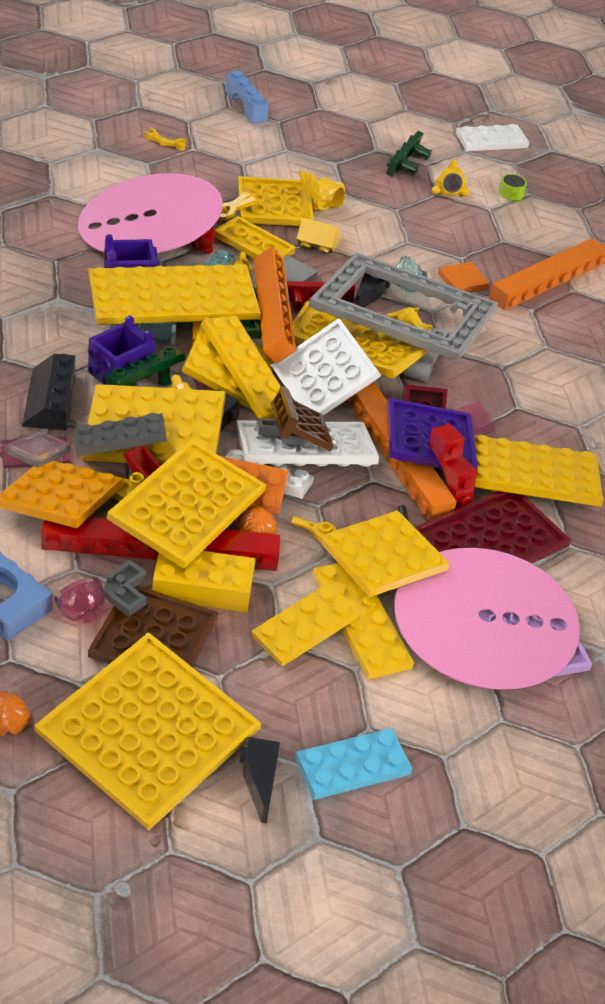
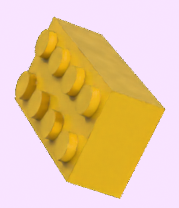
[152,551,256,613]

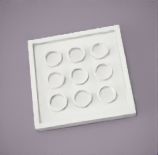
[271,318,381,415]

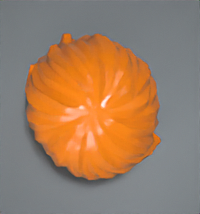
[232,506,277,534]
[0,691,32,737]

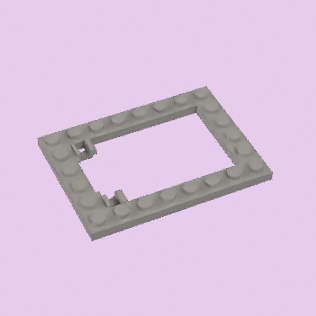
[309,252,498,361]

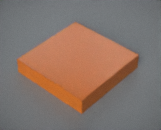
[438,262,489,293]

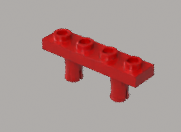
[287,281,355,311]

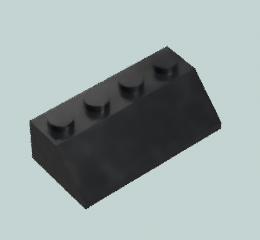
[22,353,76,430]

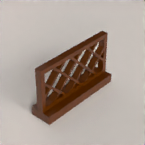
[271,386,334,452]

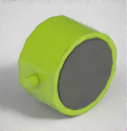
[499,174,527,201]

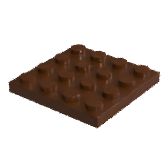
[88,586,218,668]

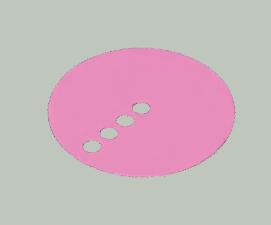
[78,173,222,254]
[394,548,580,690]

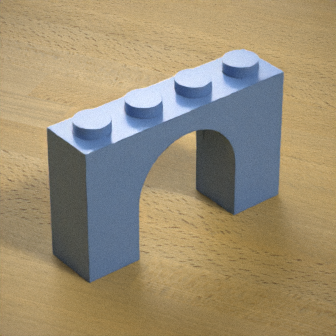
[0,551,53,641]

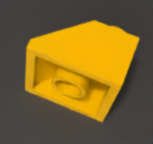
[296,217,342,253]

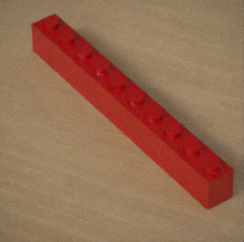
[41,517,280,571]

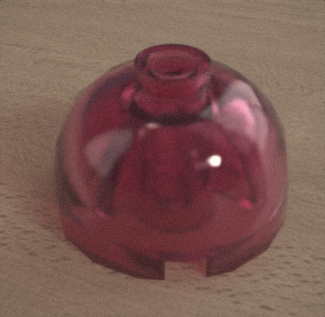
[54,577,105,623]

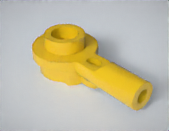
[234,252,252,274]
[291,516,336,541]

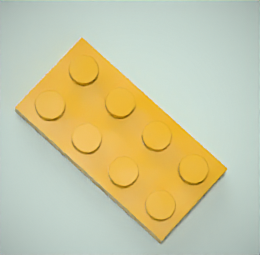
[214,216,296,259]
[251,583,359,667]

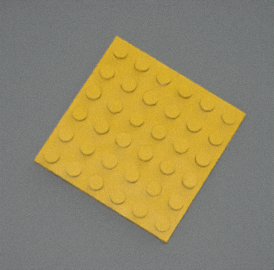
[34,632,261,831]

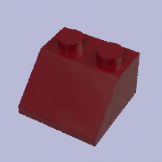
[402,385,448,409]

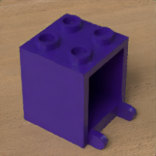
[104,234,160,268]
[87,315,155,385]

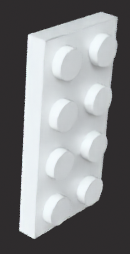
[455,124,529,151]
[225,450,314,499]

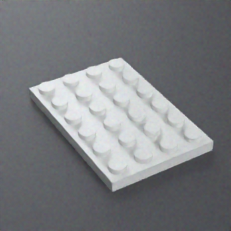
[236,420,379,467]

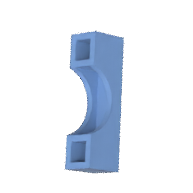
[225,71,269,124]

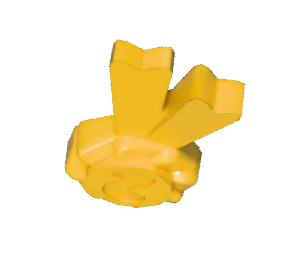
[218,192,257,221]

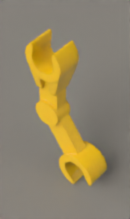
[145,128,186,151]

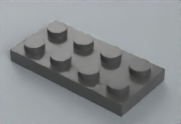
[74,413,167,457]

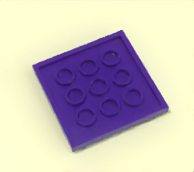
[387,398,478,470]

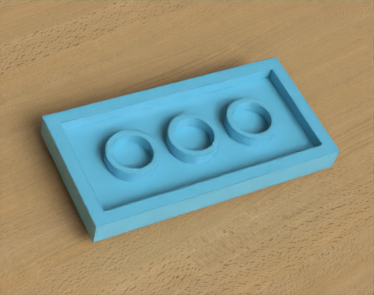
[295,728,413,800]

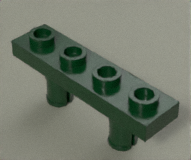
[386,131,432,177]
[105,346,185,386]

